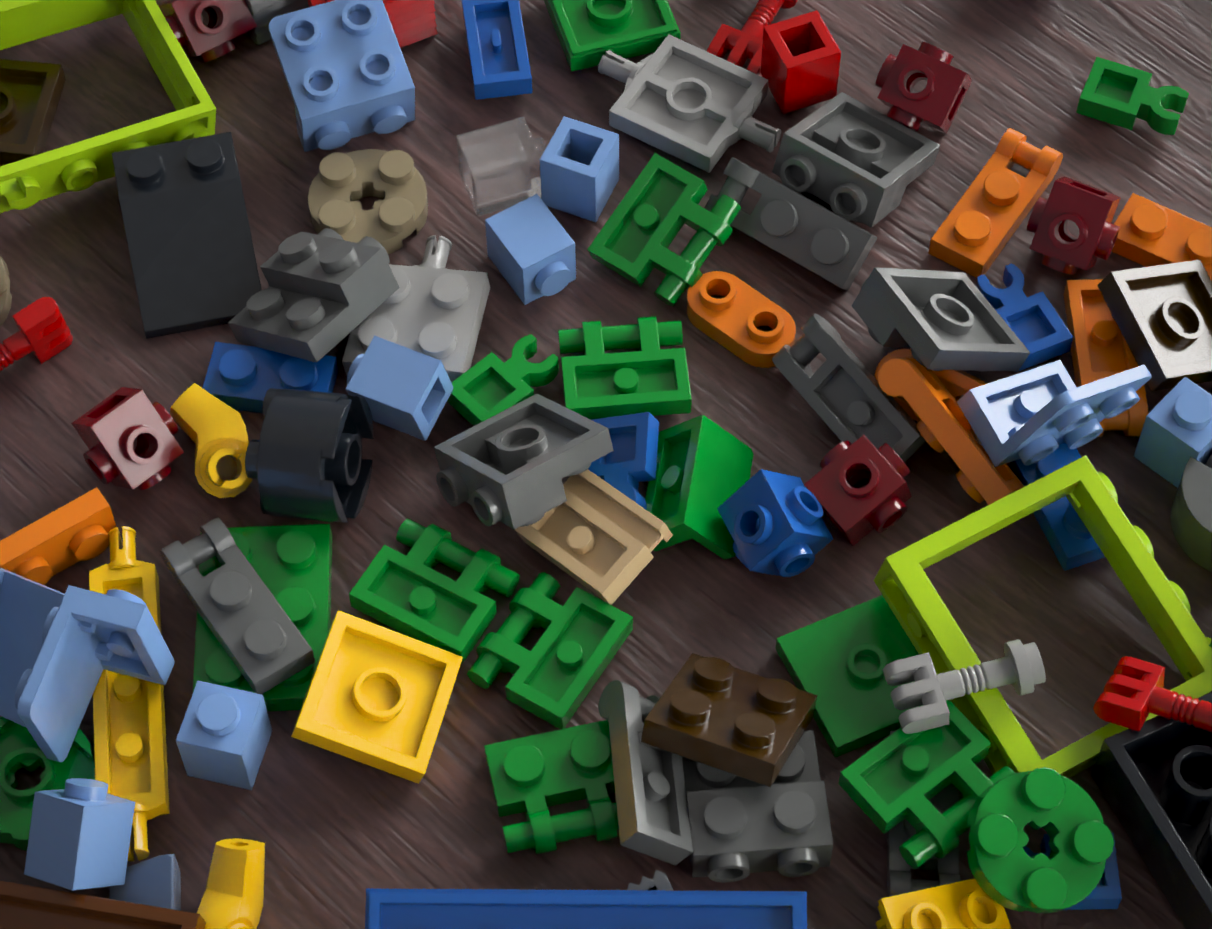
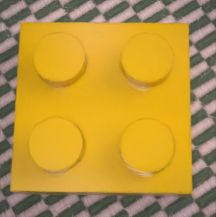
[291,610,463,784]

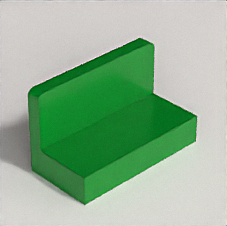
[645,415,753,560]

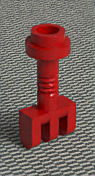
[707,0,798,77]
[0,297,73,371]
[1093,656,1212,732]

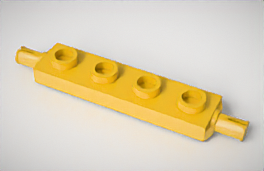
[89,526,170,862]

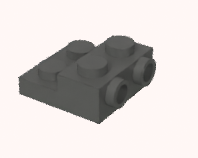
[772,92,941,228]
[228,228,399,363]
[851,267,1030,372]
[434,394,614,529]
[682,730,833,883]

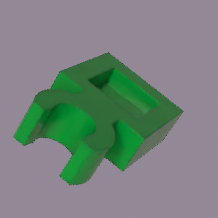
[1076,57,1189,135]
[447,334,559,426]

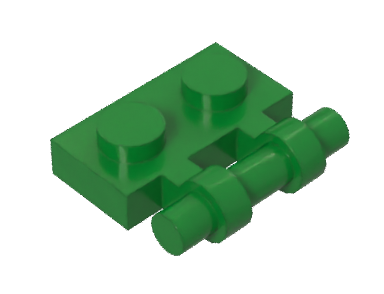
[587,153,741,307]
[558,316,692,420]
[349,518,520,664]
[467,572,633,729]
[838,700,1015,869]
[484,720,619,855]

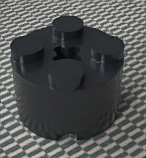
[245,388,374,523]

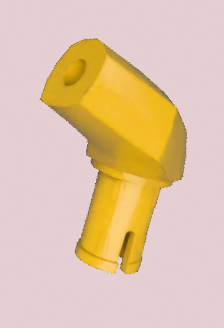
[170,383,252,498]
[197,838,265,929]

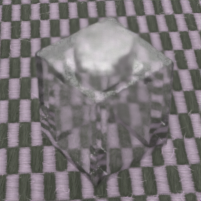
[456,117,547,216]

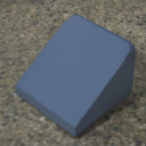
[109,854,181,911]

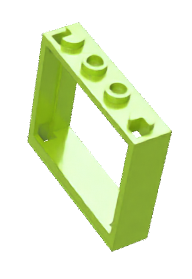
[0,0,216,213]
[873,455,1212,778]

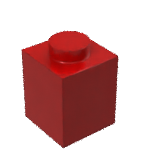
[760,10,841,114]

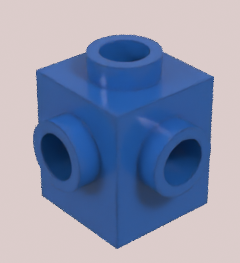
[717,469,833,577]

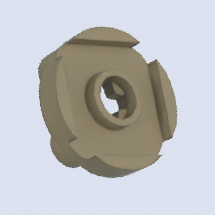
[308,149,428,254]

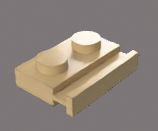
[515,469,673,605]

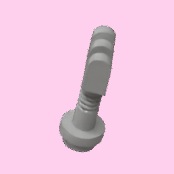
[883,639,1046,734]

